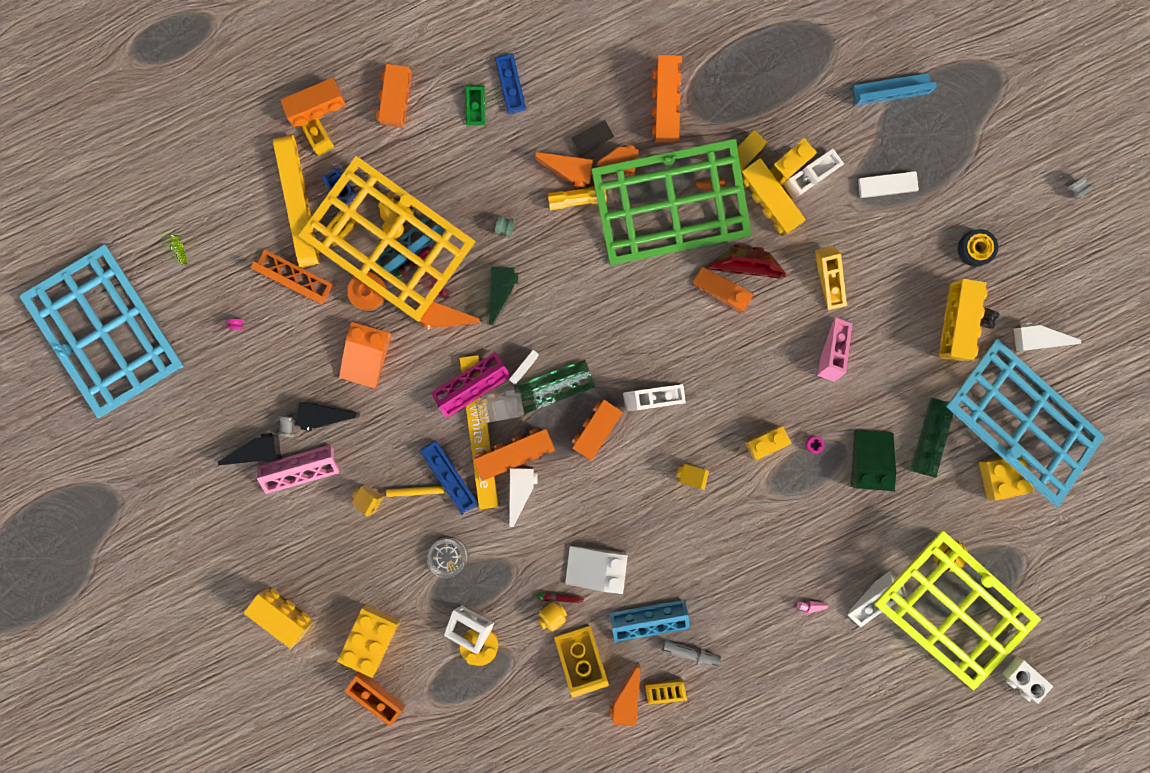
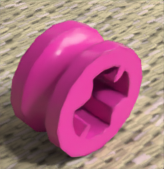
[226,319,244,330]
[806,436,825,454]

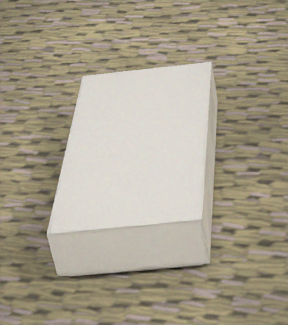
[509,350,539,384]

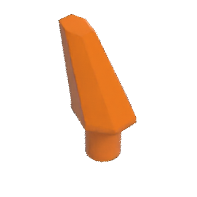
[695,178,727,191]

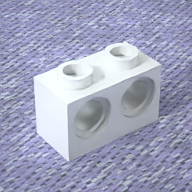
[1002,656,1053,704]

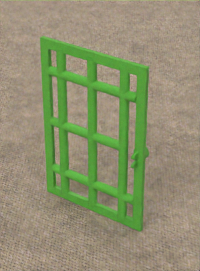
[591,139,752,266]

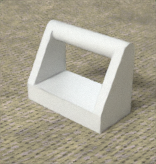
[444,606,494,654]

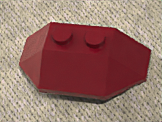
[707,245,786,279]

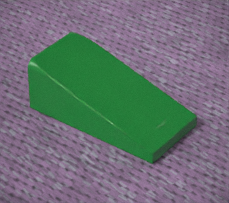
[465,86,486,125]

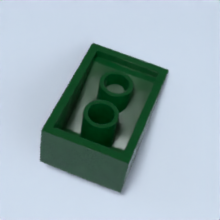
[850,430,896,491]

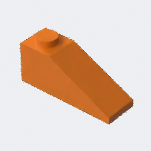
[535,152,593,188]
[692,267,754,313]
[420,302,481,330]
[609,663,640,726]

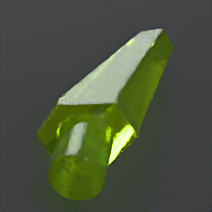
[169,235,187,265]

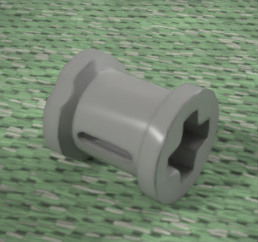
[277,416,296,437]

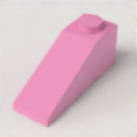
[817,317,852,382]

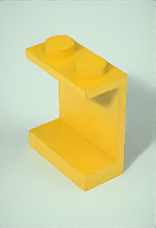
[770,138,817,185]

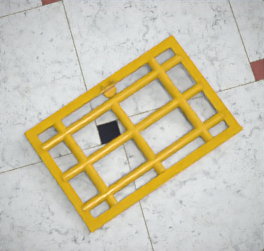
[298,156,476,322]

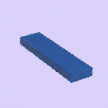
[419,440,478,515]

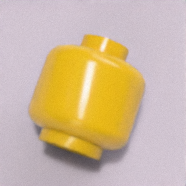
[538,602,567,631]

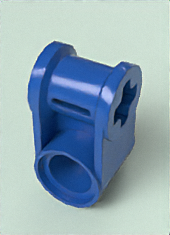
[321,165,355,203]

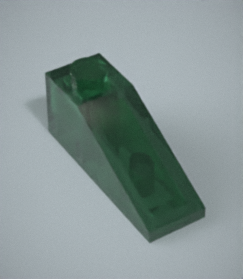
[489,267,519,326]

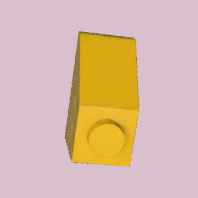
[676,463,709,490]
[352,485,384,517]

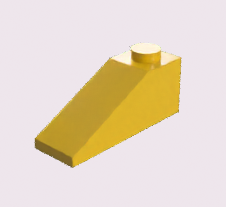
[815,246,847,310]

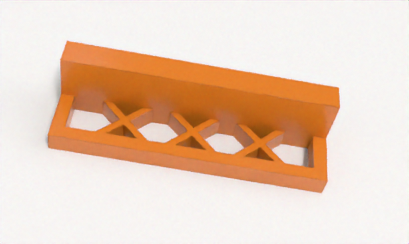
[250,249,333,305]

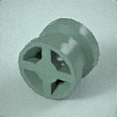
[495,215,515,238]

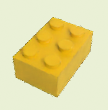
[244,588,314,649]
[337,605,401,678]

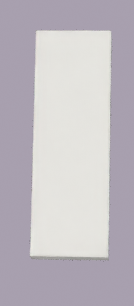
[858,172,919,198]

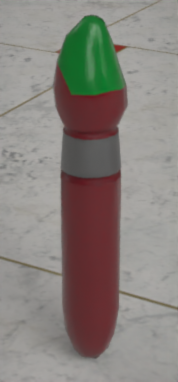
[394,247,431,278]
[537,592,584,603]

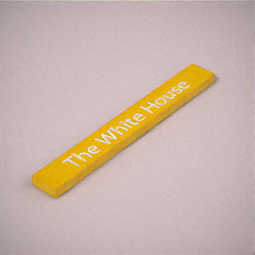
[459,355,499,510]

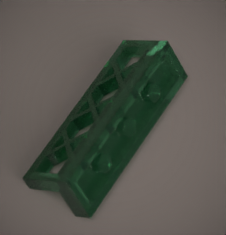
[514,360,595,414]
[911,398,954,478]

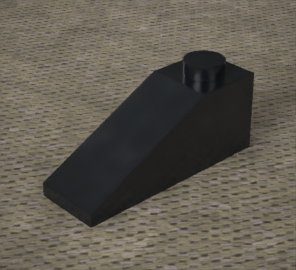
[295,402,360,431]
[218,433,281,466]

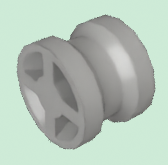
[1067,175,1093,199]

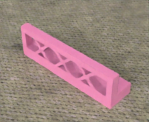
[257,445,339,494]

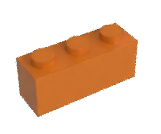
[376,64,412,129]
[280,77,346,127]
[571,400,623,461]
[344,672,406,727]

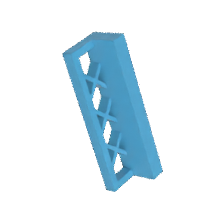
[852,73,937,106]
[376,217,446,274]
[609,600,690,642]

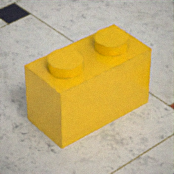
[745,426,792,460]

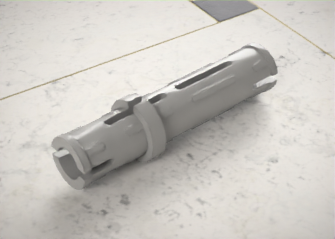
[662,640,721,668]

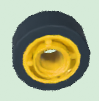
[958,229,999,267]

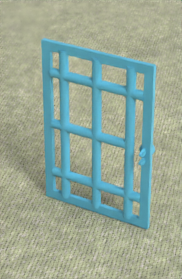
[19,244,184,419]
[946,339,1105,507]

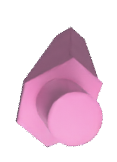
[797,601,829,614]

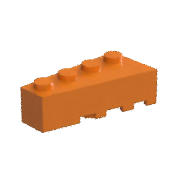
[651,55,682,143]
[472,427,555,481]

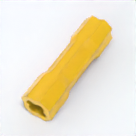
[548,186,607,210]

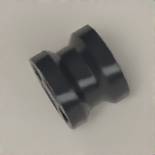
[980,308,1000,329]

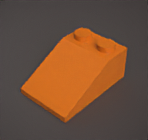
[339,322,392,389]

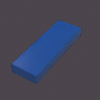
[495,53,527,114]

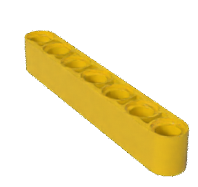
[273,135,320,267]

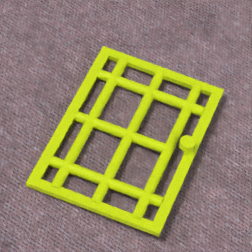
[873,530,1041,691]

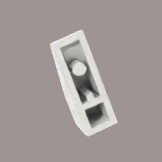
[1014,322,1081,351]
[623,384,686,412]
[509,468,538,527]
[847,570,906,627]

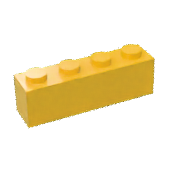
[741,158,806,236]

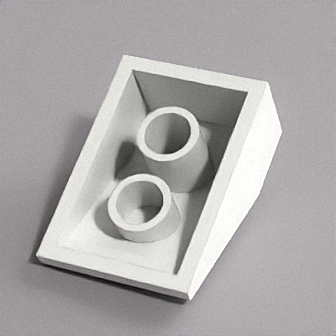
[565,546,628,594]

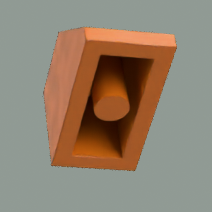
[597,145,639,176]

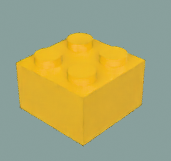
[979,456,1033,501]

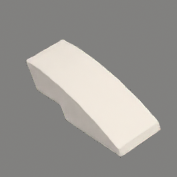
[783,149,844,200]

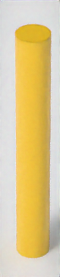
[386,486,444,497]

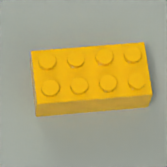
[938,279,988,361]

